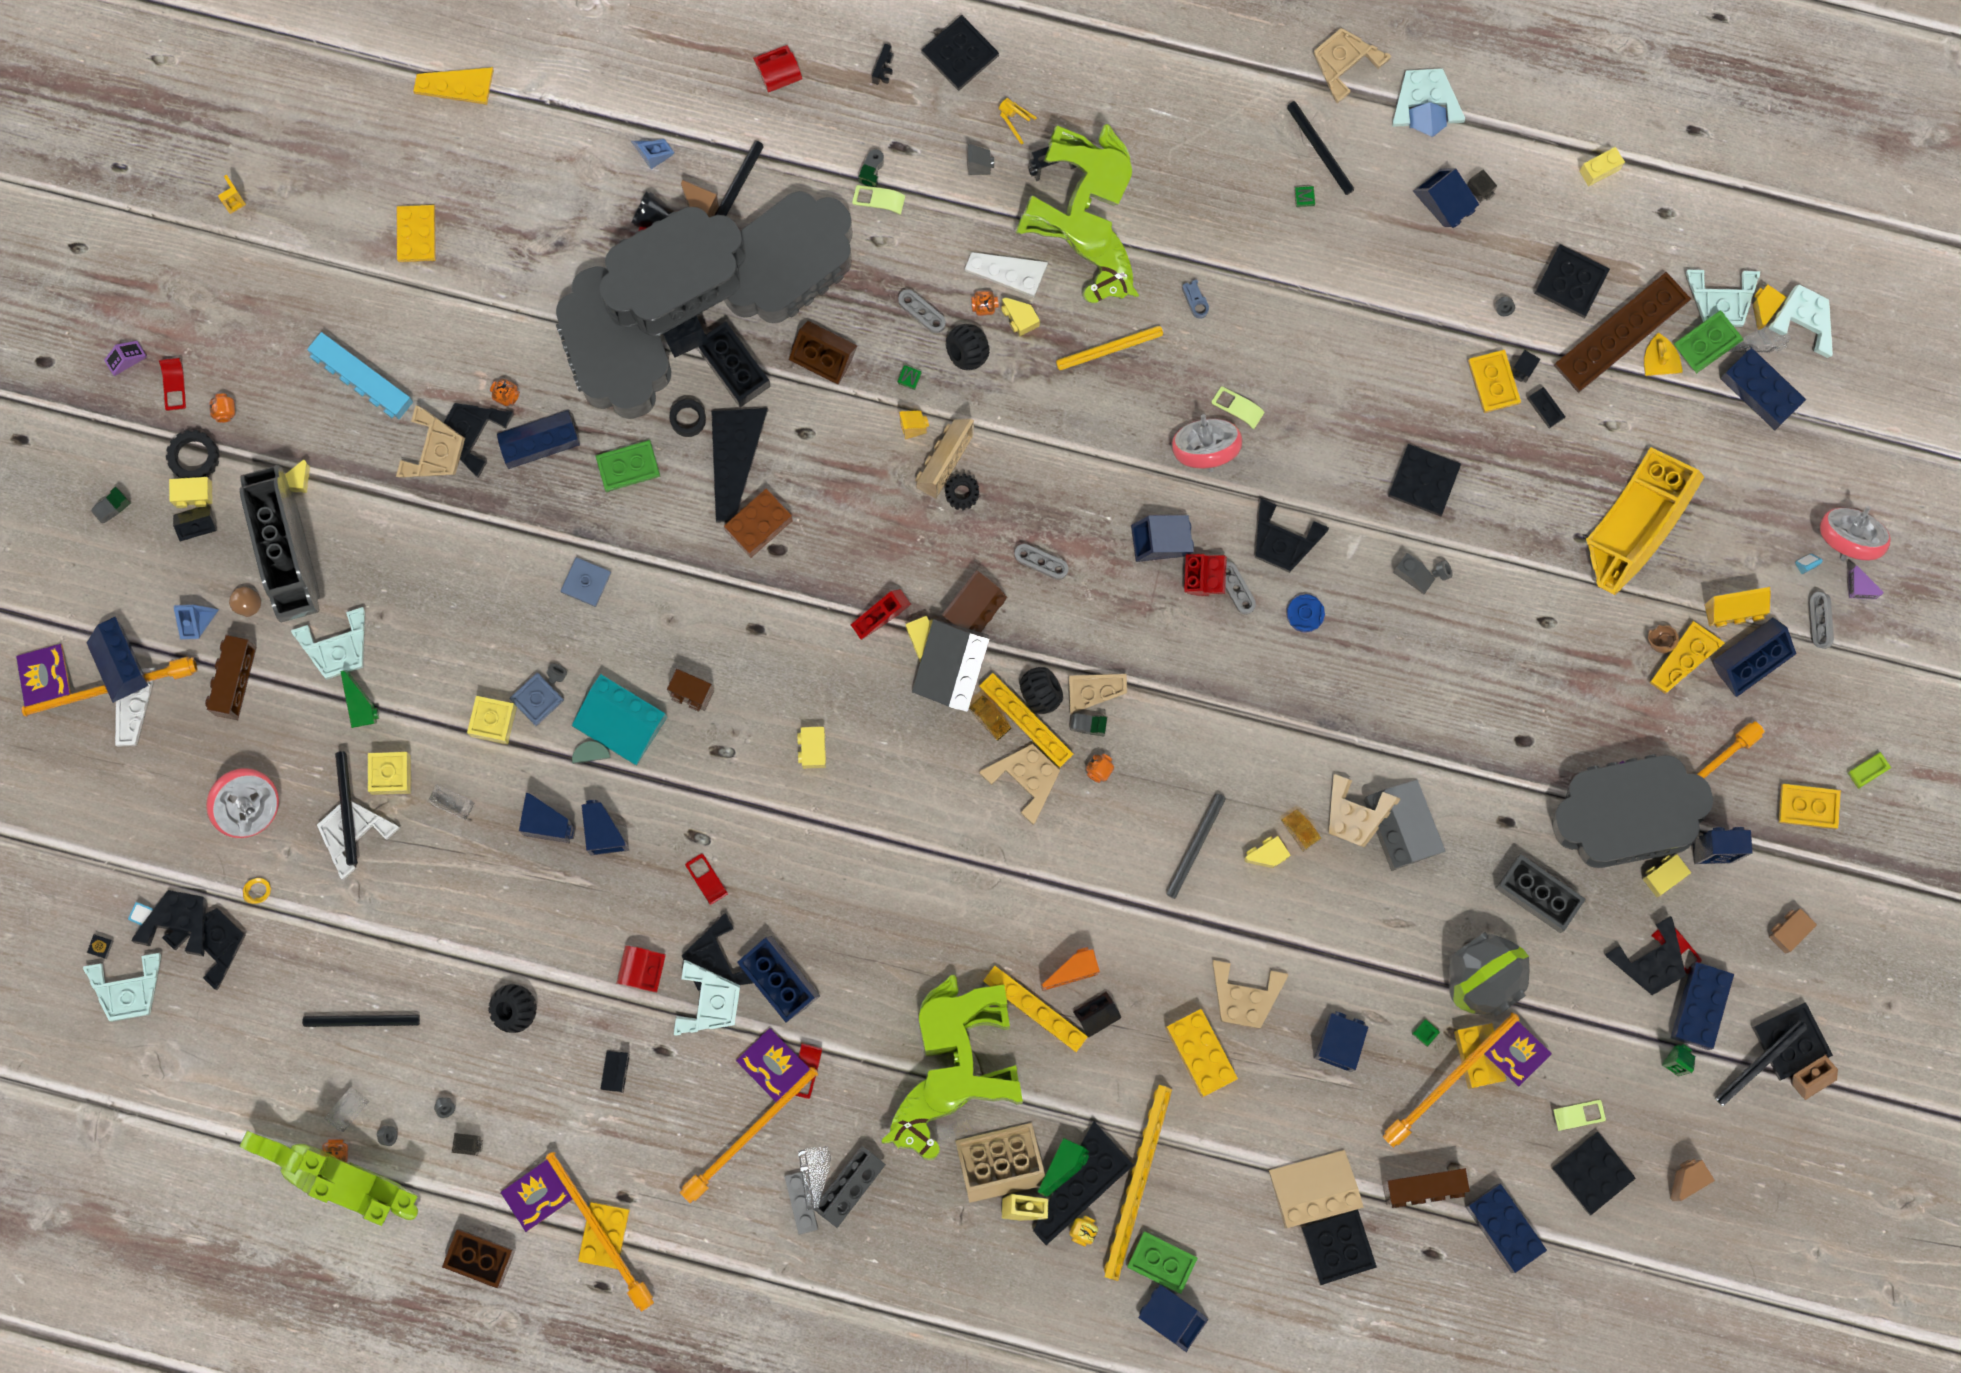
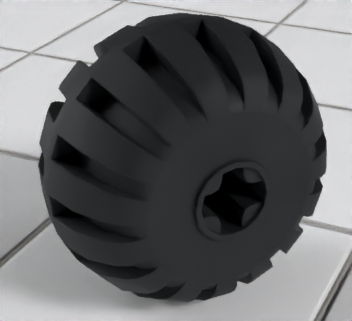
[946,324,990,370]
[1020,667,1063,714]
[488,984,537,1033]

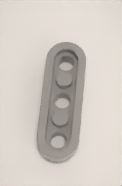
[898,290,946,333]
[1014,544,1068,580]
[1225,562,1256,615]
[1810,592,1834,649]

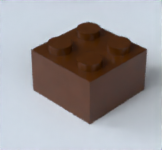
[667,669,714,712]

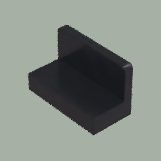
[173,505,217,542]
[1073,992,1121,1037]
[600,1051,630,1093]

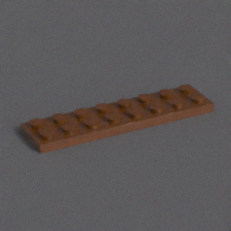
[1554,272,1691,393]

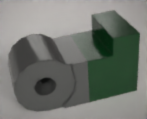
[858,149,884,188]
[91,486,131,523]
[1070,714,1108,737]

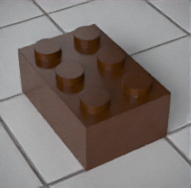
[442,1229,516,1289]

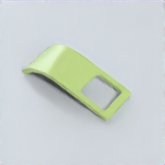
[852,185,905,215]
[1211,387,1265,429]
[1553,1100,1606,1131]

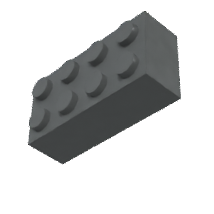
[1495,855,1586,933]

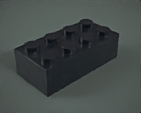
[663,316,709,358]
[697,321,771,408]

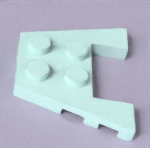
[1392,69,1465,127]
[1686,270,1760,327]
[1769,285,1833,358]
[291,607,365,680]
[83,953,161,1022]
[674,960,740,1035]

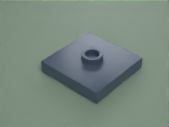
[560,557,611,607]
[509,672,564,726]

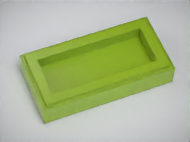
[1848,752,1891,789]

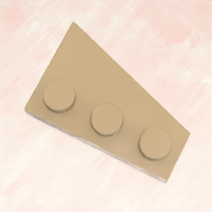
[1069,674,1127,714]

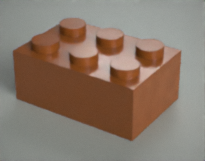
[724,489,793,558]

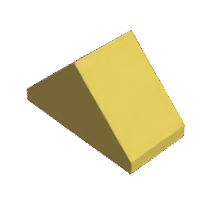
[285,460,310,493]

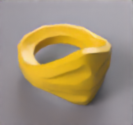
[243,878,271,904]

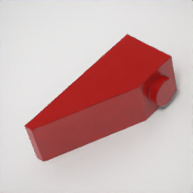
[850,589,911,640]

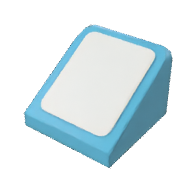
[1795,554,1823,574]
[128,902,153,925]

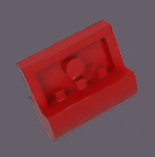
[753,45,802,93]
[1184,554,1227,596]
[616,946,666,993]

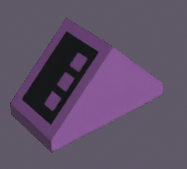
[104,341,147,376]
[1849,566,1884,599]

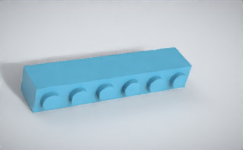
[307,332,413,419]

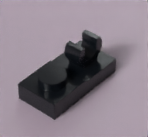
[872,43,894,85]

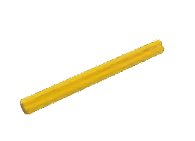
[1056,326,1163,370]

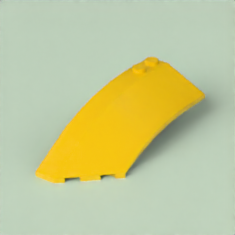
[1586,447,1704,595]

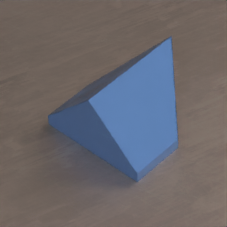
[1409,102,1447,137]
[631,139,674,169]
[173,605,219,640]

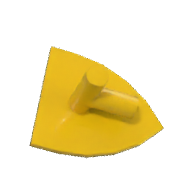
[1644,333,1683,376]

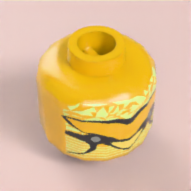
[1069,1216,1099,1247]

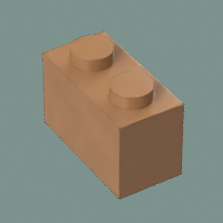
[1769,908,1817,954]
[1793,1055,1838,1100]

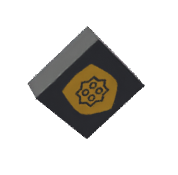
[87,934,113,959]

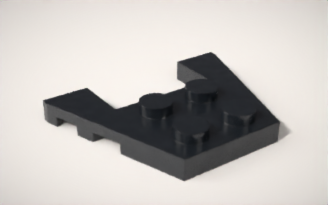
[443,403,514,478]
[1255,498,1329,573]
[131,890,206,957]
[162,908,246,990]
[681,913,754,991]
[1605,916,1686,995]

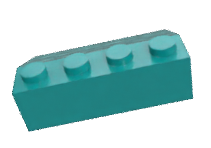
[571,674,668,766]

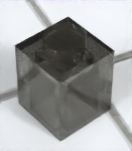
[1467,169,1497,203]
[452,1133,483,1156]

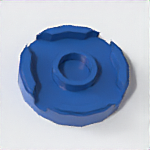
[1287,594,1325,633]

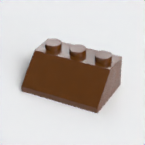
[789,321,857,385]
[942,570,1007,632]

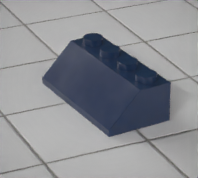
[497,410,580,469]
[86,617,149,703]
[1713,618,1797,697]
[737,936,820,1023]

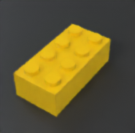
[1165,1009,1238,1098]

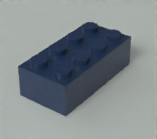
[1721,347,1807,431]
[1693,827,1753,864]
[1671,962,1734,1050]
[1465,1184,1547,1273]

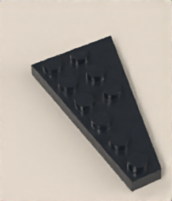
[711,408,768,523]
[1033,1121,1134,1246]

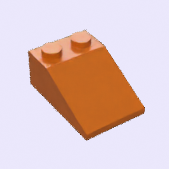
[1041,947,1100,991]

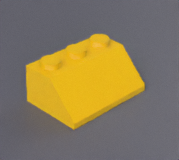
[1704,587,1771,628]
[1454,1023,1507,1089]

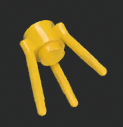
[999,98,1037,145]

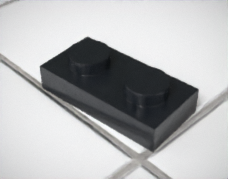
[1527,387,1566,429]

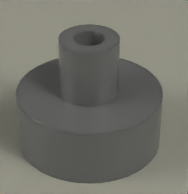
[1495,297,1515,317]
[1432,560,1453,581]
[546,663,567,684]
[434,1097,455,1118]
[377,1126,398,1146]

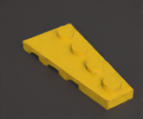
[413,67,494,105]
[1650,621,1725,694]

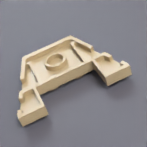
[1313,28,1391,104]
[396,405,465,478]
[979,744,1060,825]
[1329,774,1400,847]
[1212,960,1288,1029]

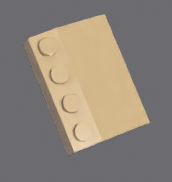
[915,419,974,499]
[955,1123,1045,1203]
[1269,1150,1364,1228]

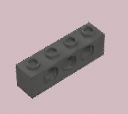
[813,1146,886,1228]

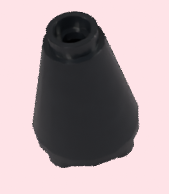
[631,191,675,228]

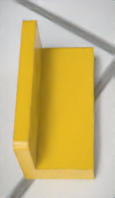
[218,174,246,214]

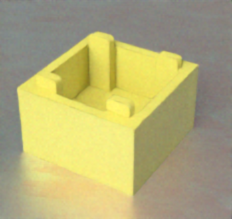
[467,696,517,745]
[368,752,411,795]

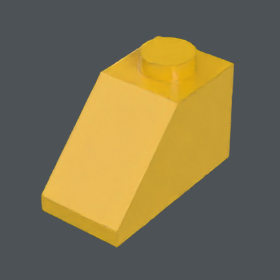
[1752,284,1786,331]
[899,411,929,440]

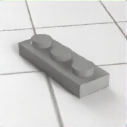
[784,1171,818,1235]

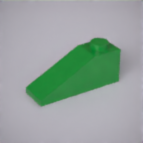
[340,670,379,728]
[1662,1044,1696,1077]
[1038,1138,1089,1197]

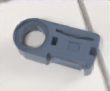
[1182,280,1209,319]

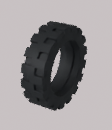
[166,430,220,479]

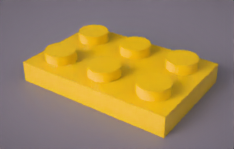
[397,205,436,262]
[1468,350,1521,413]
[1778,784,1841,829]
[578,1202,630,1269]

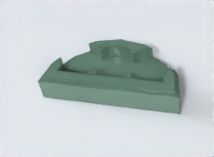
[572,741,611,764]

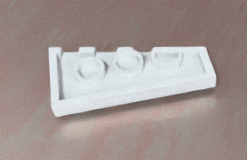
[965,252,1048,298]
[115,668,157,747]

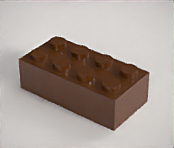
[205,635,257,721]
[1382,1168,1470,1208]

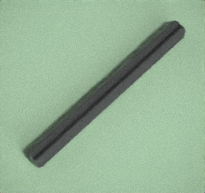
[1167,794,1226,899]

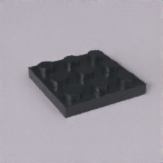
[921,15,999,91]
[1534,244,1610,319]
[1388,444,1461,517]
[1752,1002,1833,1081]
[1551,1131,1636,1216]
[1301,1210,1377,1285]

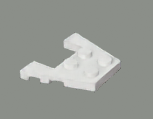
[317,801,400,880]

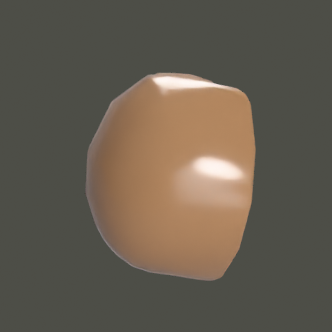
[229,587,261,617]
[1648,625,1679,653]

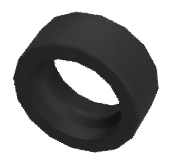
[669,399,706,437]

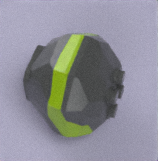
[1448,932,1530,1017]

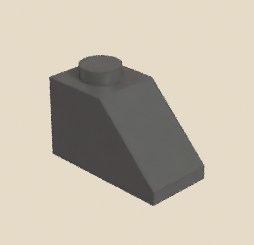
[968,144,994,175]
[1393,553,1435,594]

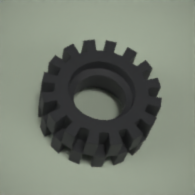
[945,474,979,510]

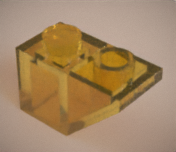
[969,695,1012,741]
[1281,809,1321,852]

